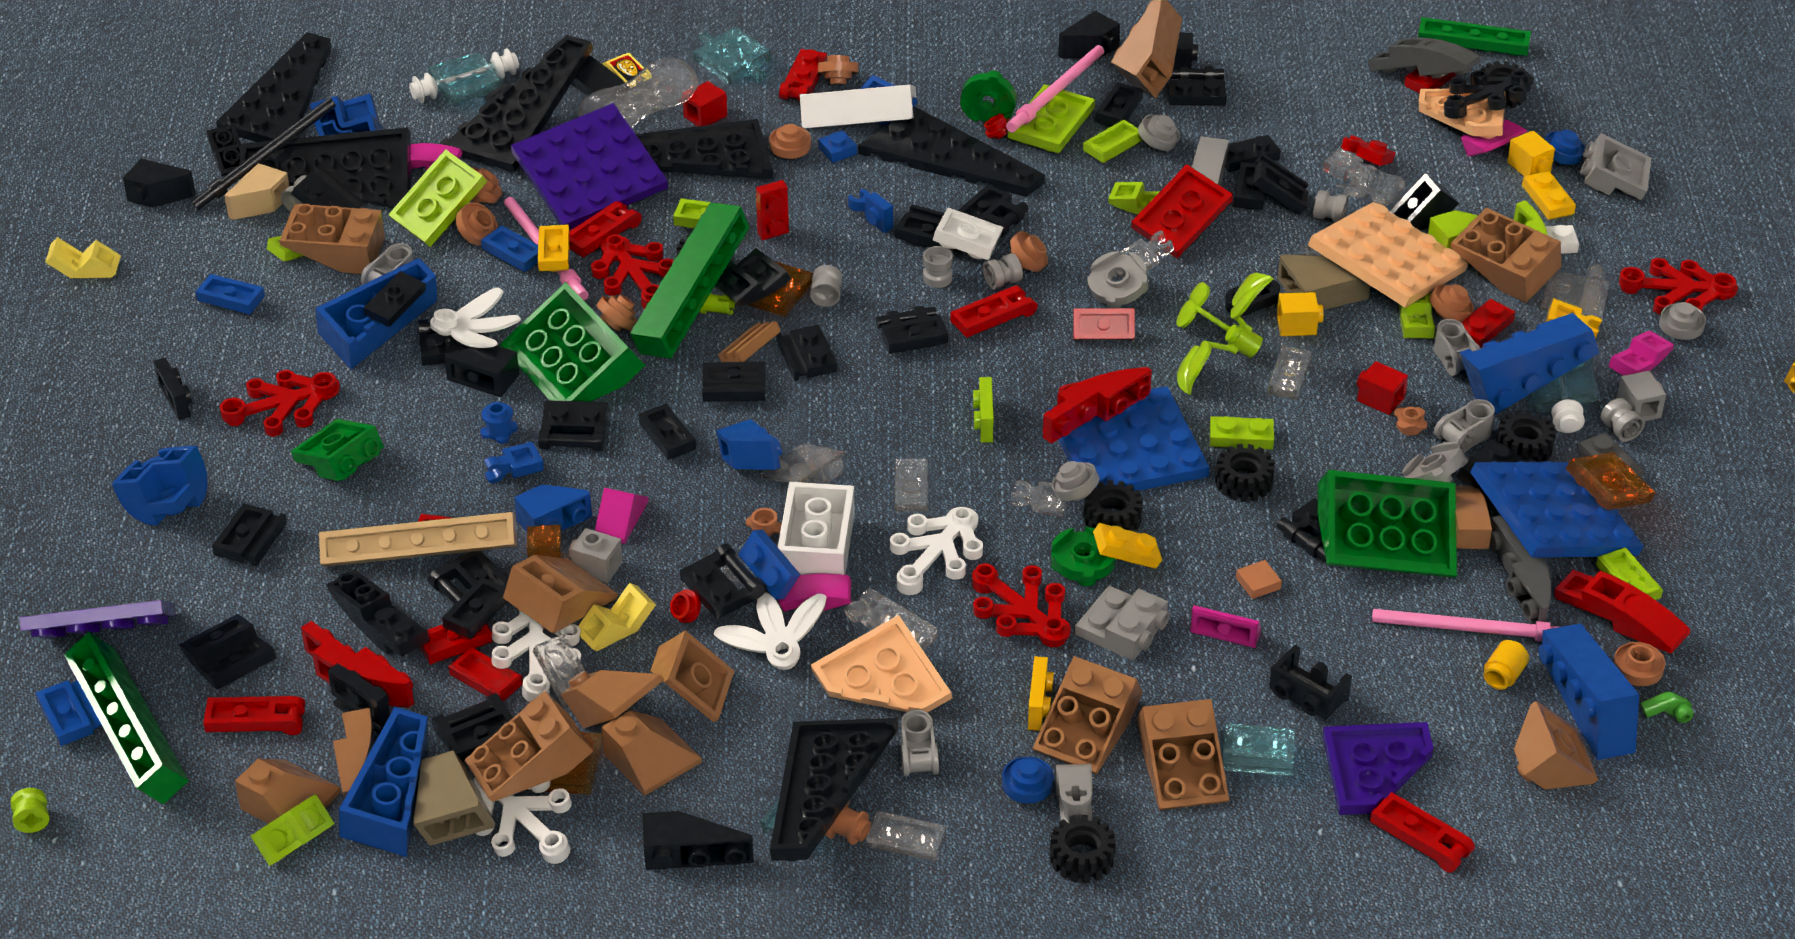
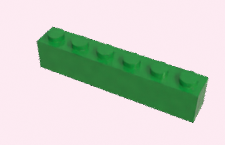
[630,202,750,359]
[64,632,189,804]

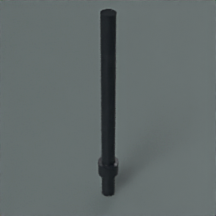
[191,97,336,211]

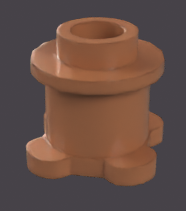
[825,801,871,845]

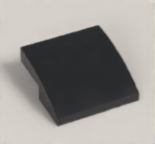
[714,248,792,306]
[179,614,276,690]

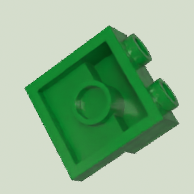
[290,418,384,481]

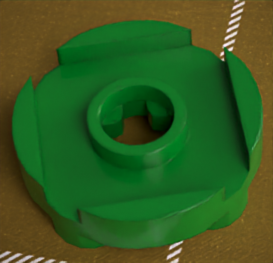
[960,70,1018,122]
[1051,527,1116,586]

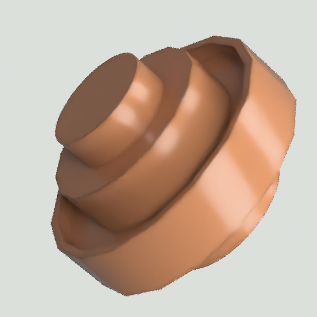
[818,55,859,85]
[769,124,811,159]
[471,167,503,204]
[456,203,498,246]
[1010,231,1048,272]
[1429,284,1474,322]
[596,294,638,331]
[1613,642,1666,686]

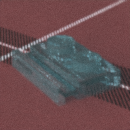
[1223,723,1295,776]

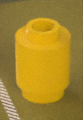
[1483,640,1530,690]

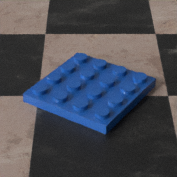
[1048,386,1210,491]
[1470,461,1644,558]

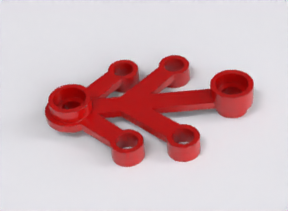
[591,234,674,309]
[1619,258,1738,315]
[220,370,340,437]
[972,563,1071,647]

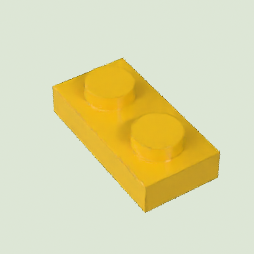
[1522,171,1576,220]
[538,225,570,272]
[1093,523,1162,569]
[1028,656,1054,731]

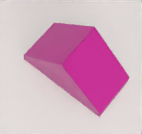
[595,488,648,544]

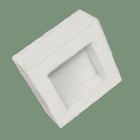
[1545,225,1579,254]

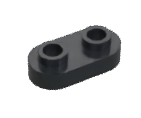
[1225,280,1280,317]

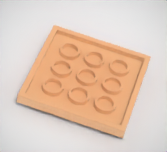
[1308,202,1469,307]

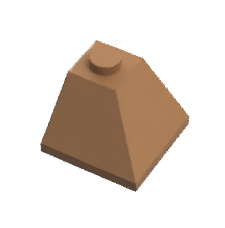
[650,630,734,722]
[561,670,664,728]
[1514,701,1598,790]
[601,710,702,796]
[235,758,341,824]

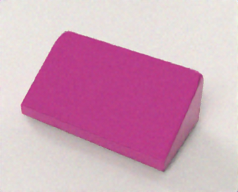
[1461,119,1528,157]
[1190,605,1261,648]

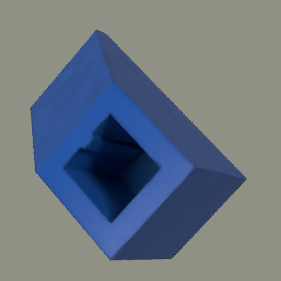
[716,419,782,470]
[514,484,592,543]

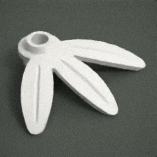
[430,288,521,348]
[714,592,827,670]

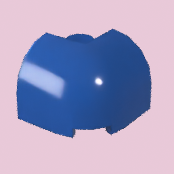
[310,93,383,136]
[112,445,208,526]

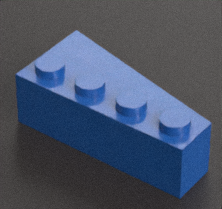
[315,258,437,369]
[1460,313,1599,415]
[1538,623,1639,760]
[339,707,428,857]

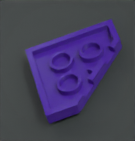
[1322,722,1434,815]

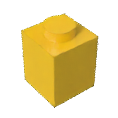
[1507,131,1555,176]
[1277,292,1324,336]

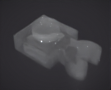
[1322,148,1377,187]
[1120,231,1174,271]
[1011,480,1068,517]

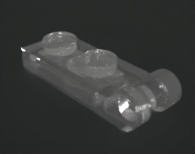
[844,588,938,650]

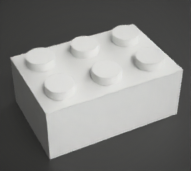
[778,482,855,575]

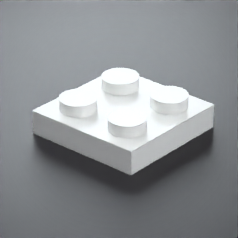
[933,208,1003,260]

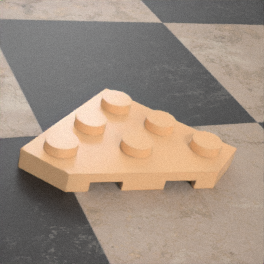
[1419,88,1506,139]
[811,615,952,713]

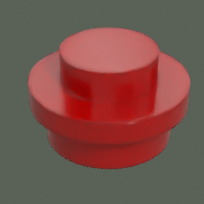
[984,114,1010,139]
[670,589,701,623]

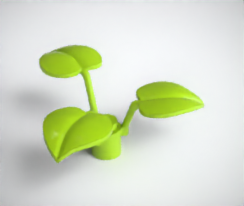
[1176,273,1274,395]

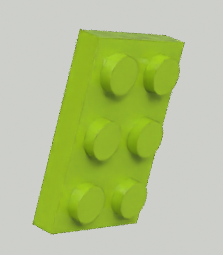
[1007,84,1095,154]
[388,149,488,247]

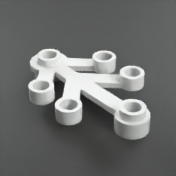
[890,507,983,595]
[491,611,581,702]
[474,777,572,864]

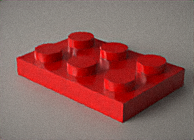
[1131,164,1233,259]

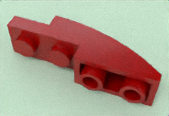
[1043,367,1152,444]
[1554,569,1690,654]
[301,620,414,708]

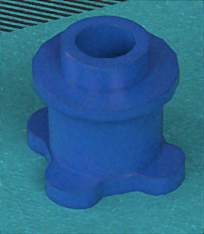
[480,402,518,444]

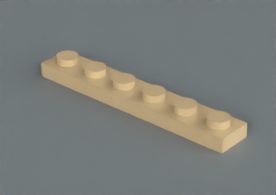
[319,512,517,567]

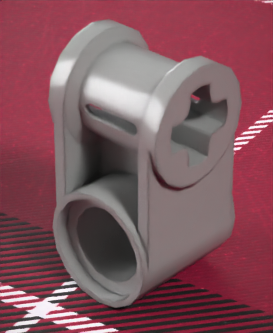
[361,243,414,285]
[1433,319,1481,376]
[1434,399,1495,453]
[901,709,939,777]
[1055,764,1093,823]

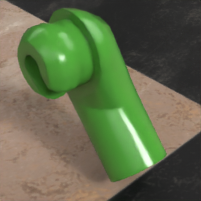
[1640,692,1694,723]

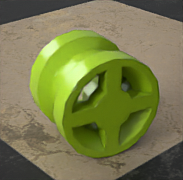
[10,788,50,833]

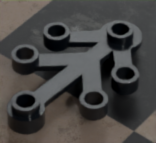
[1444,70,1534,119]

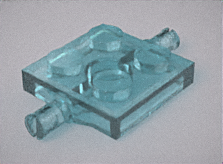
[693,27,771,85]

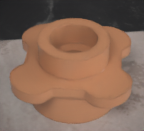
[1394,407,1428,435]
[746,508,782,537]

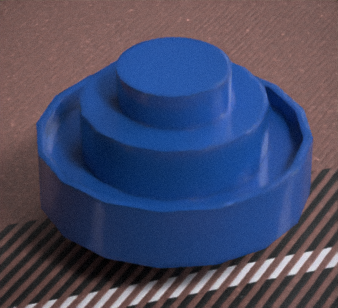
[1544,130,1585,165]
[1002,756,1054,804]

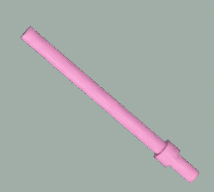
[1006,45,1104,132]
[504,197,589,300]
[1372,609,1558,642]

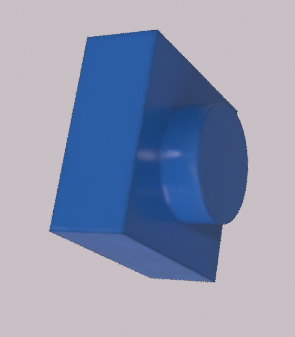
[818,130,857,163]

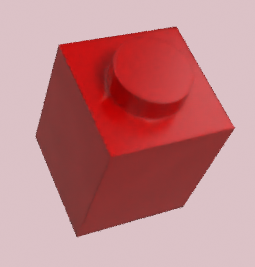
[682,81,728,126]
[1356,361,1408,416]

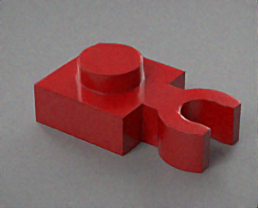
[1341,135,1396,166]

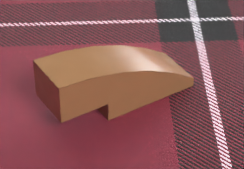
[1455,486,1492,549]
[333,708,375,799]

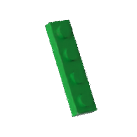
[1418,17,1531,56]

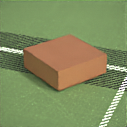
[1236,560,1282,599]

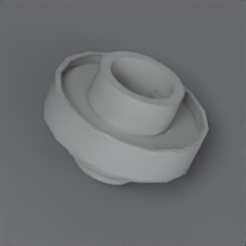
[1138,115,1180,151]
[1659,302,1706,340]
[1051,461,1100,501]

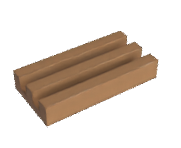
[718,321,781,362]

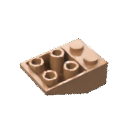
[1111,0,1182,98]
[279,204,385,274]
[1451,208,1562,303]
[503,555,618,634]
[1032,656,1143,775]
[465,691,594,802]
[1137,699,1229,810]

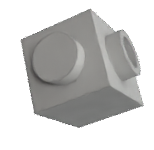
[1616,371,1666,421]
[568,528,623,584]

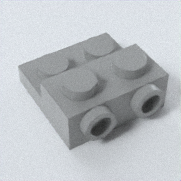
[1580,133,1652,200]
[1075,585,1170,661]

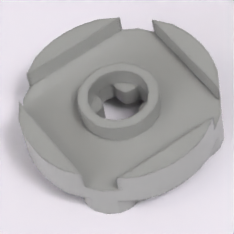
[1087,251,1149,308]
[1402,441,1468,482]

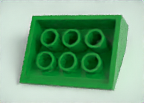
[499,282,646,402]
[1318,470,1457,578]

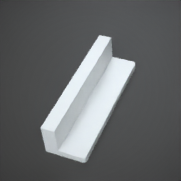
[800,85,916,129]

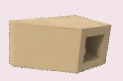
[225,163,289,220]

